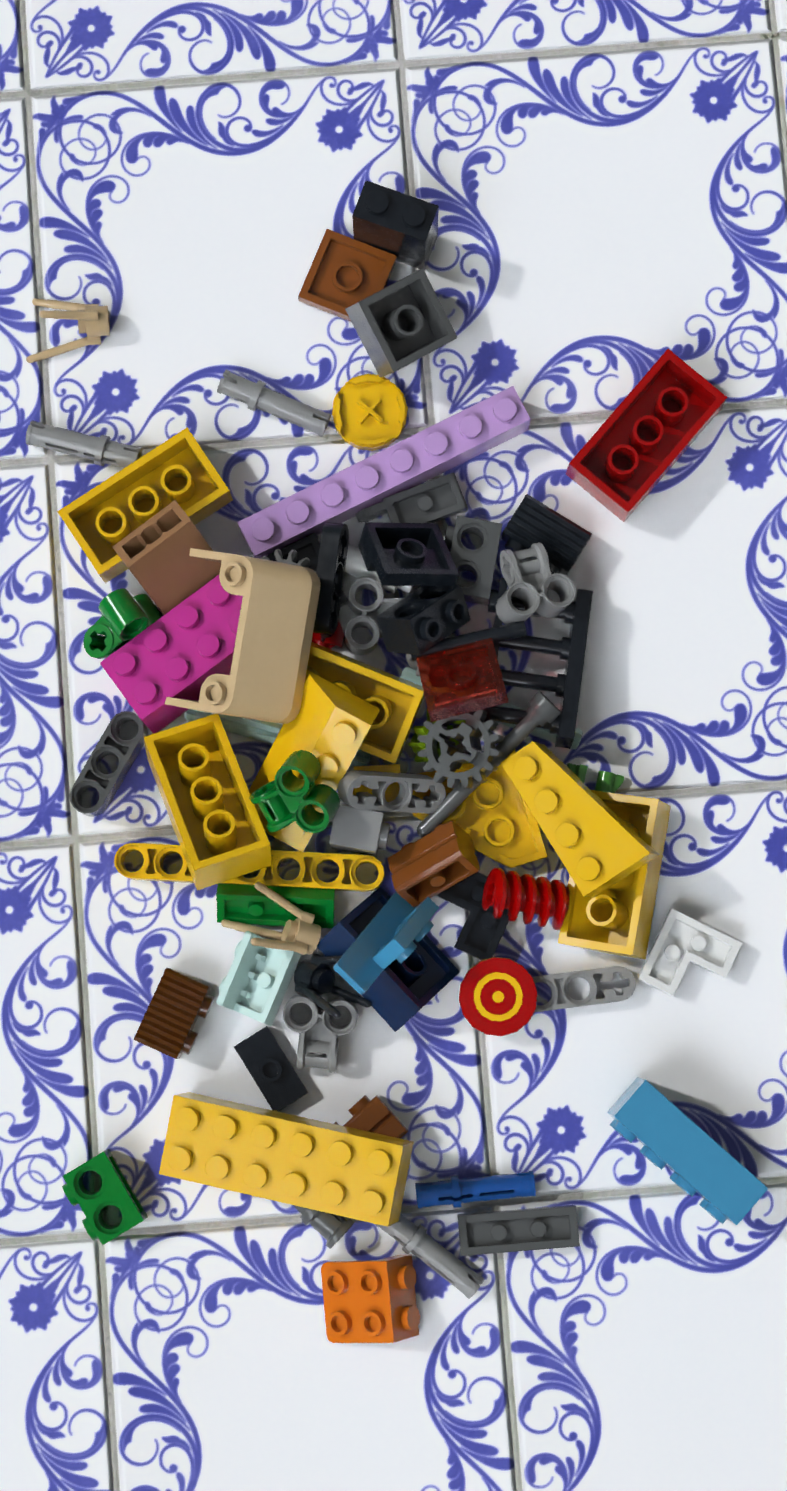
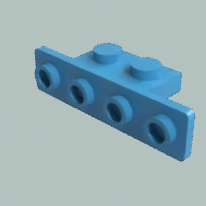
[333,892,439,995]

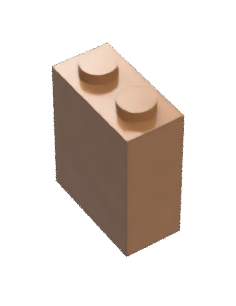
[113,500,221,615]

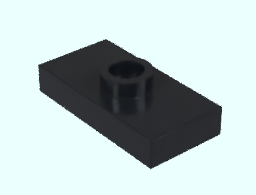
[234,1026,309,1112]

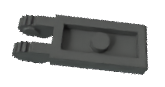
[355,473,468,523]

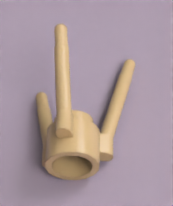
[26,298,110,363]
[221,882,321,955]

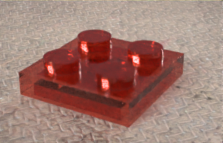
[416,638,509,722]

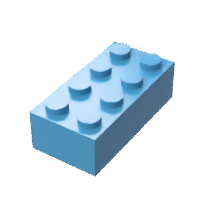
[607,1077,769,1225]

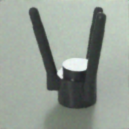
[294,953,371,1019]

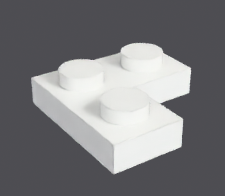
[637,908,743,996]

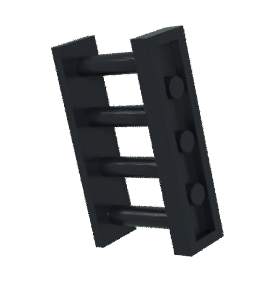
[473,578,593,749]

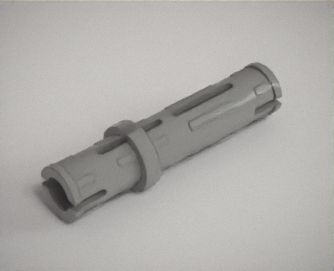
[217,370,331,437]
[26,420,143,468]
[375,1213,484,1299]

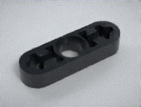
[313,522,349,635]

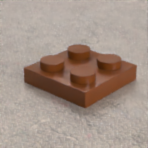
[298,229,397,322]

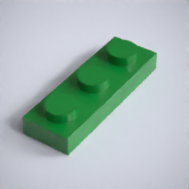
[216,883,335,929]

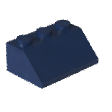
[317,886,460,1032]

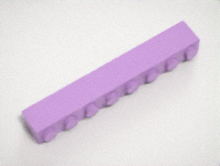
[237,386,531,558]

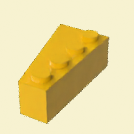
[501,741,660,898]

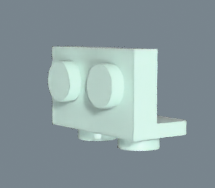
[216,931,301,1026]

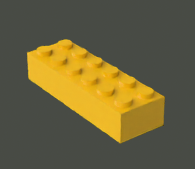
[159,1092,414,1227]

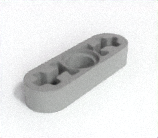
[338,770,446,814]

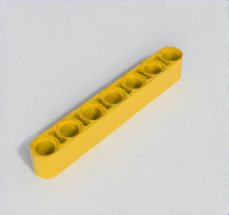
[114,843,385,892]

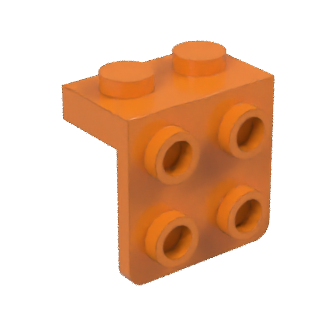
[321,1254,420,1343]

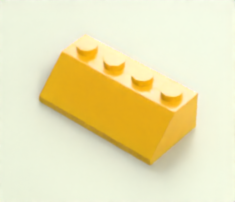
[249,672,380,853]
[558,790,671,960]

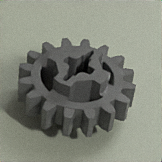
[417,703,504,789]

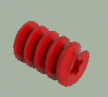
[482,868,570,930]

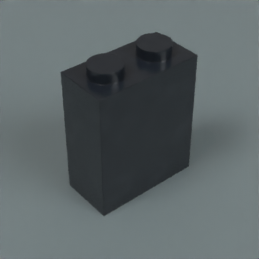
[352,180,439,271]

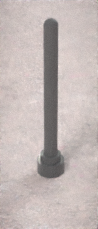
[417,691,562,837]

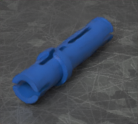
[415,1171,536,1209]

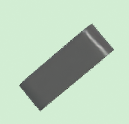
[70,711,148,817]

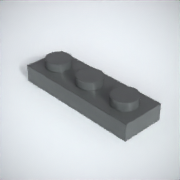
[457,1205,580,1256]

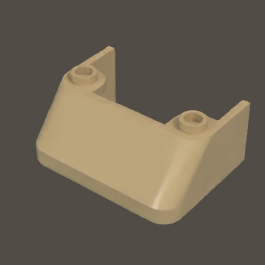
[165,548,320,724]

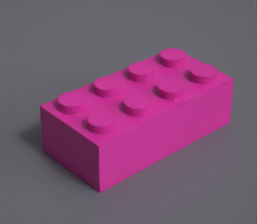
[100,575,243,734]

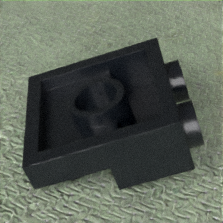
[358,522,459,587]

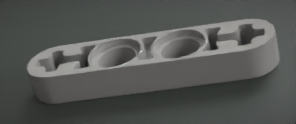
[532,966,636,1012]

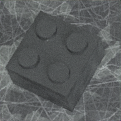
[345,268,458,377]

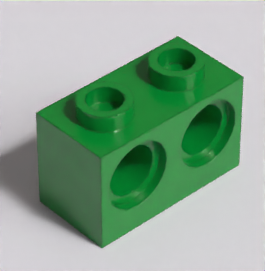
[62,1149,148,1246]

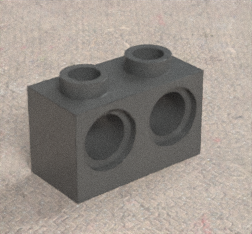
[445,516,502,605]

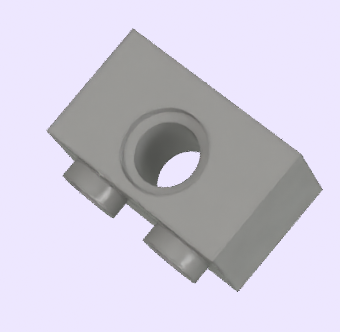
[329,805,390,857]

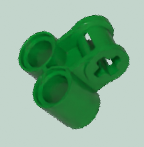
[83,588,163,659]
[249,750,340,833]

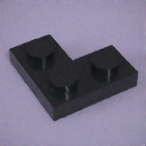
[436,872,509,960]

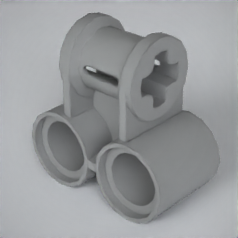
[496,542,576,624]
[345,577,403,655]
[283,994,359,1073]

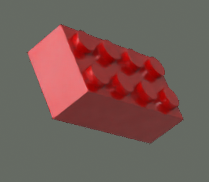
[566,349,727,522]

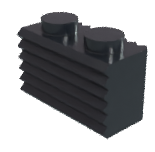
[501,494,592,576]

